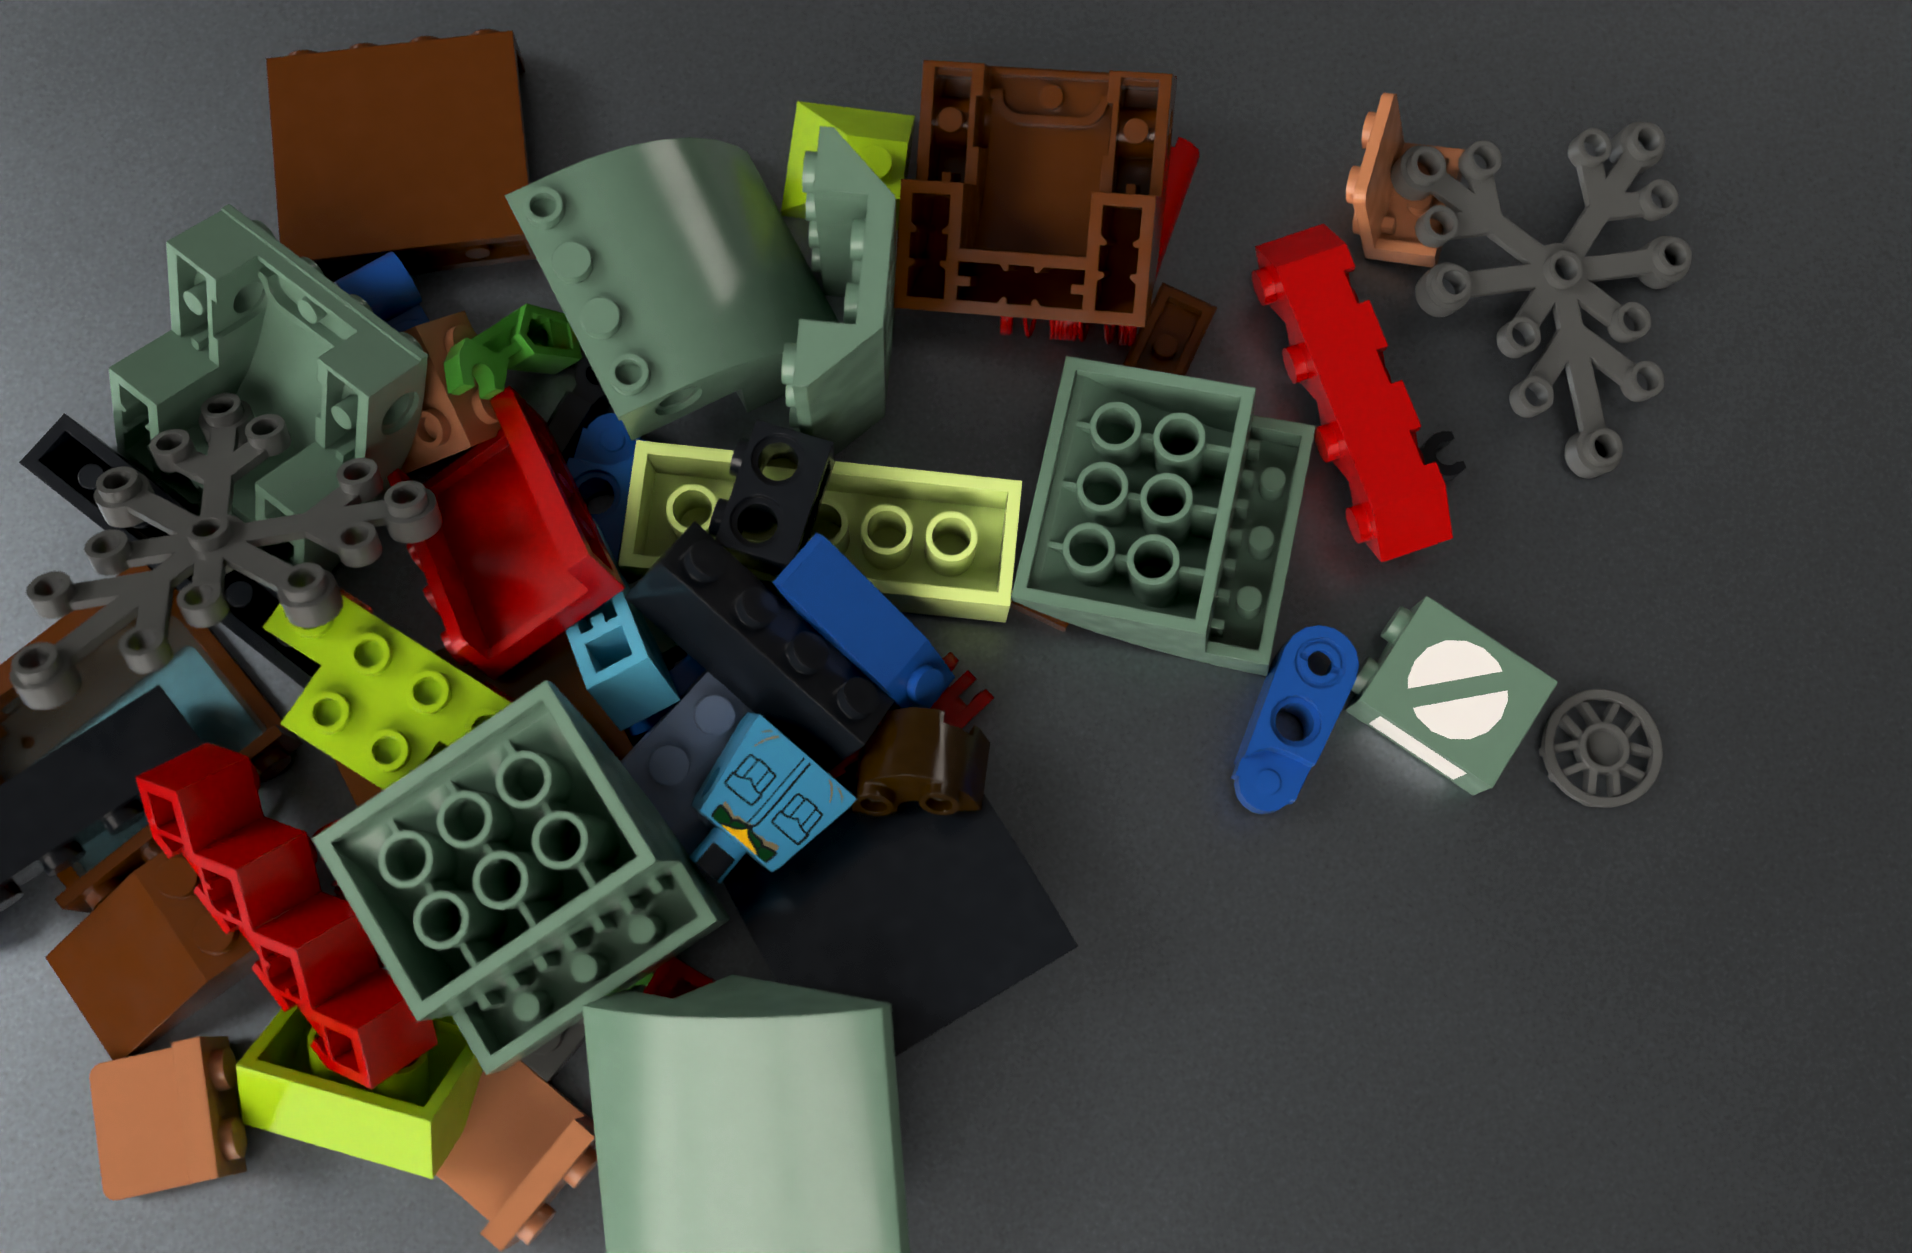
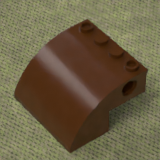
[893,60,1177,327]

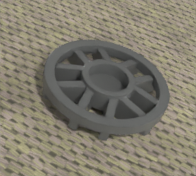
[1539,689,1663,808]

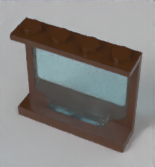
[0,565,303,913]

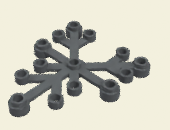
[1390,121,1692,479]
[10,393,443,710]

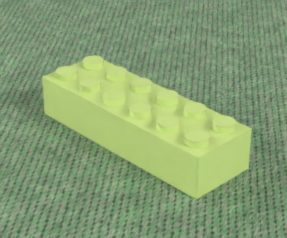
[618,440,1022,623]

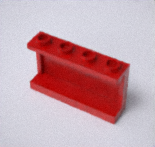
[387,385,625,680]

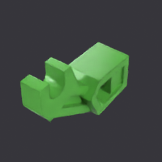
[443,303,582,400]

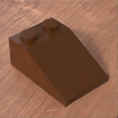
[45,851,260,1060]

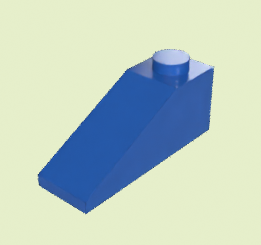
[773,533,955,710]

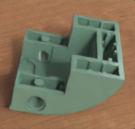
[505,137,839,441]
[109,204,428,572]

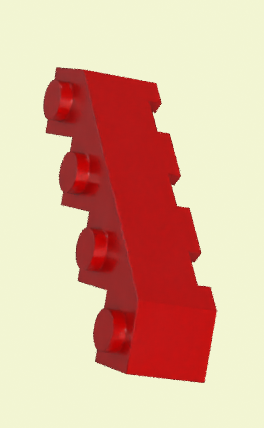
[1252,223,1453,563]
[135,742,438,1089]

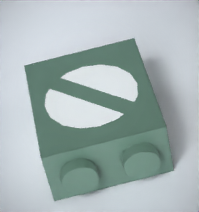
[1345,596,1558,795]

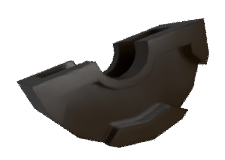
[851,707,990,816]

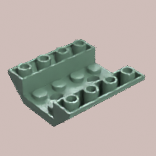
[782,126,896,456]

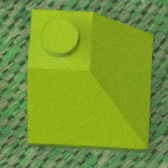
[781,101,915,230]

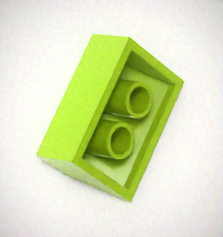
[236,1005,483,1179]

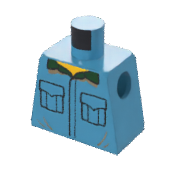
[689,712,857,883]

